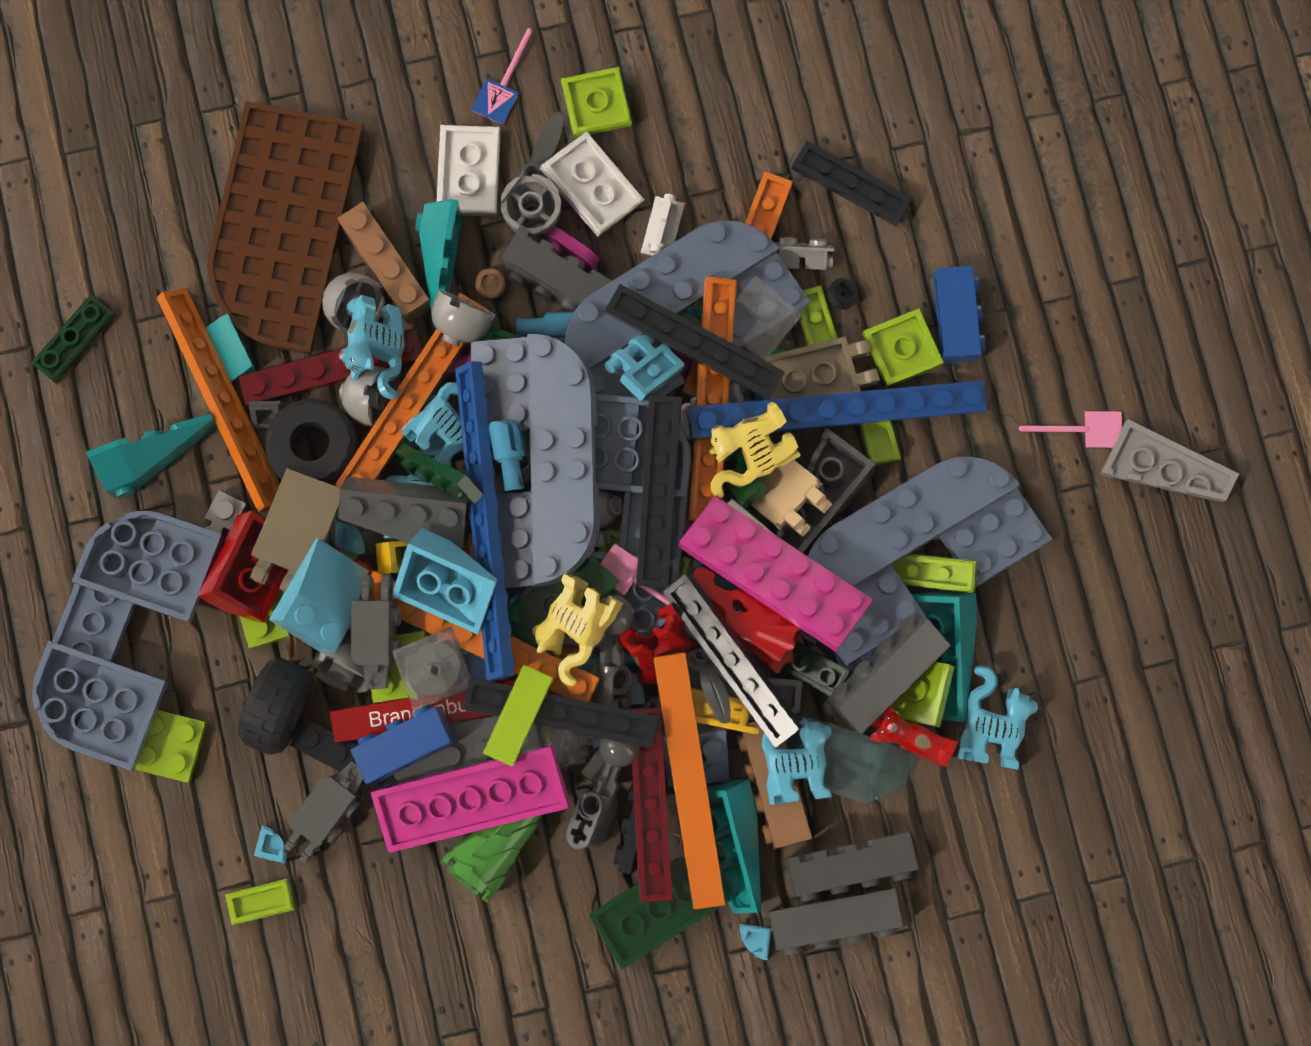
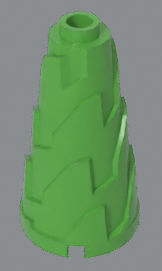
[440,815,542,902]

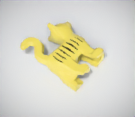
[709,402,801,498]
[532,574,623,687]

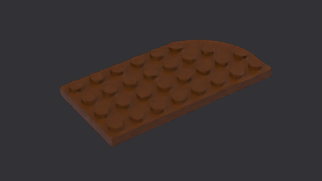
[207,101,364,355]

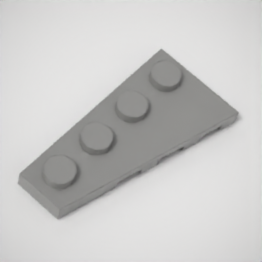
[1099,419,1239,503]

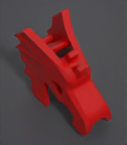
[694,567,801,676]

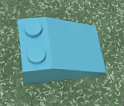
[392,528,498,635]
[269,538,369,654]

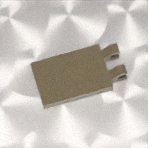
[760,336,880,400]
[250,468,340,592]

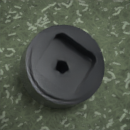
[827,278,859,310]

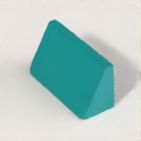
[206,313,256,383]

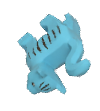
[339,295,405,400]
[400,382,463,467]
[957,665,1038,770]
[762,718,832,805]

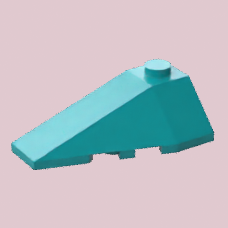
[416,199,463,330]
[86,414,217,498]
[911,591,977,722]
[707,779,761,914]

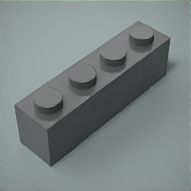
[826,613,951,734]
[768,889,903,955]

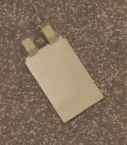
[724,443,833,537]

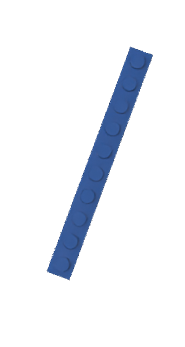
[455,361,515,680]
[686,381,987,440]

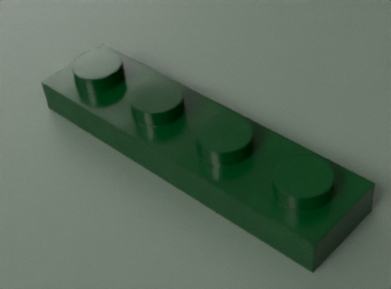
[394,442,483,504]

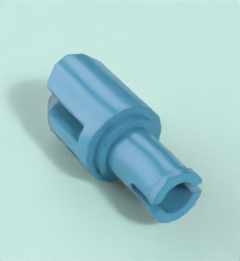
[516,312,574,342]
[489,420,525,491]

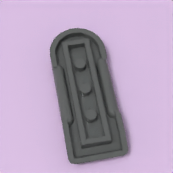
[394,716,547,783]

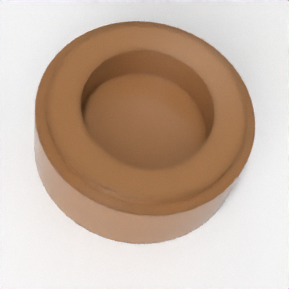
[475,268,506,300]

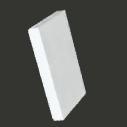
[437,125,501,216]
[540,131,645,237]

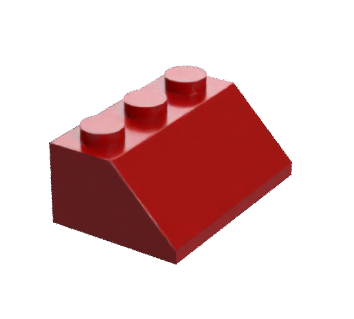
[197,511,288,623]

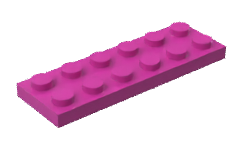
[678,496,873,652]
[370,744,571,853]

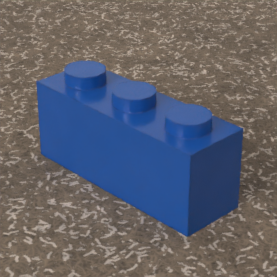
[933,266,985,364]
[350,704,458,784]

